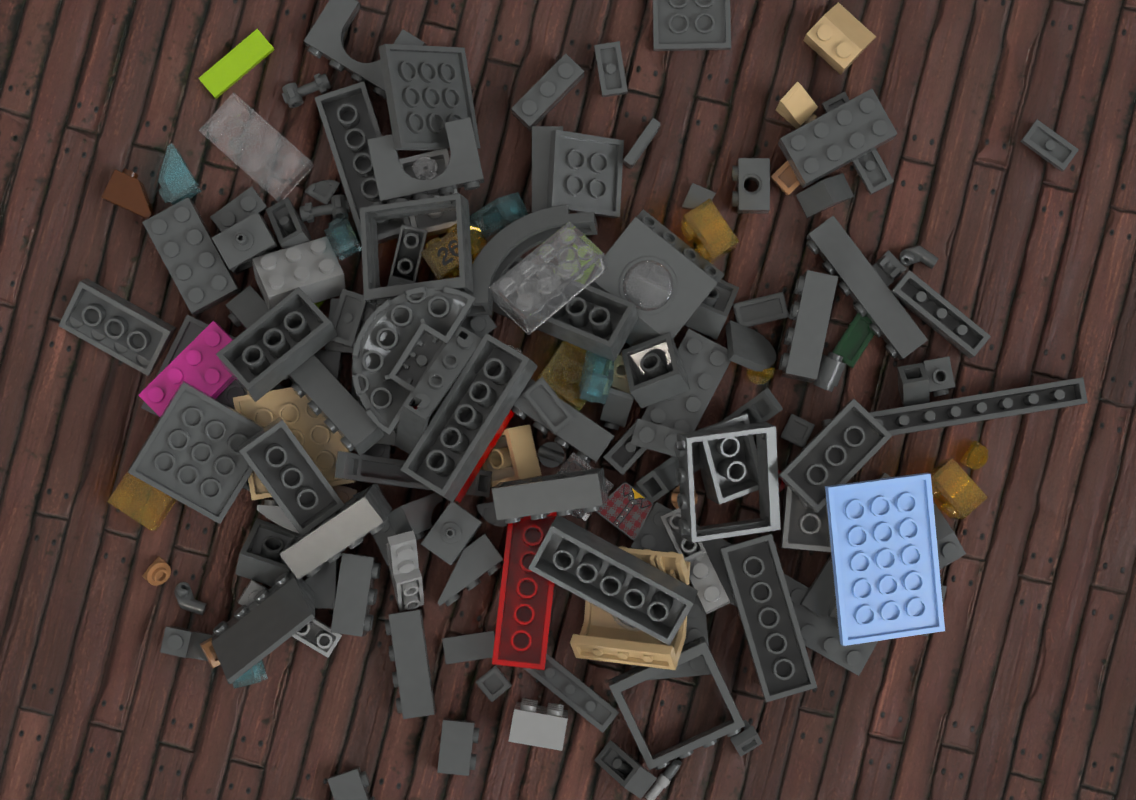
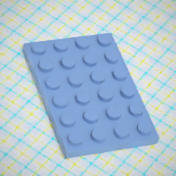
[825,473,945,646]

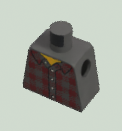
[595,475,654,541]

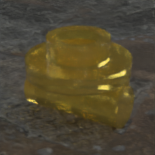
[746,366,774,385]
[960,440,988,470]

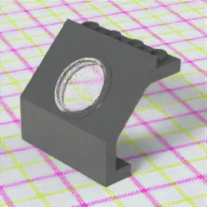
[584,209,725,347]

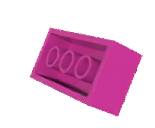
[138,321,235,417]

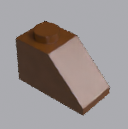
[102,168,154,219]

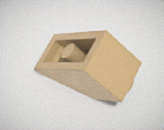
[776,82,818,129]

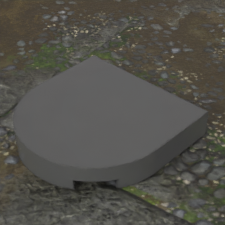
[725,320,776,372]

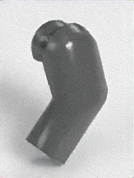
[174,582,207,616]

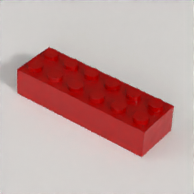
[492,512,557,670]

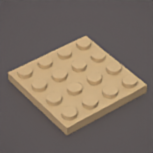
[233,387,356,500]

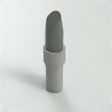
[644,760,682,800]

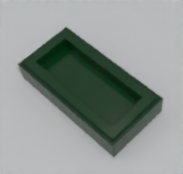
[832,313,875,368]

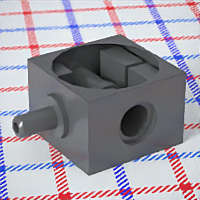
[212,212,282,275]
[421,502,484,565]

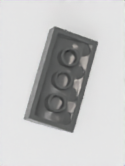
[58,278,177,376]

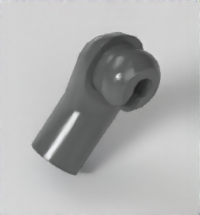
[900,246,939,269]

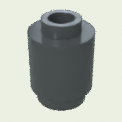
[813,351,846,392]

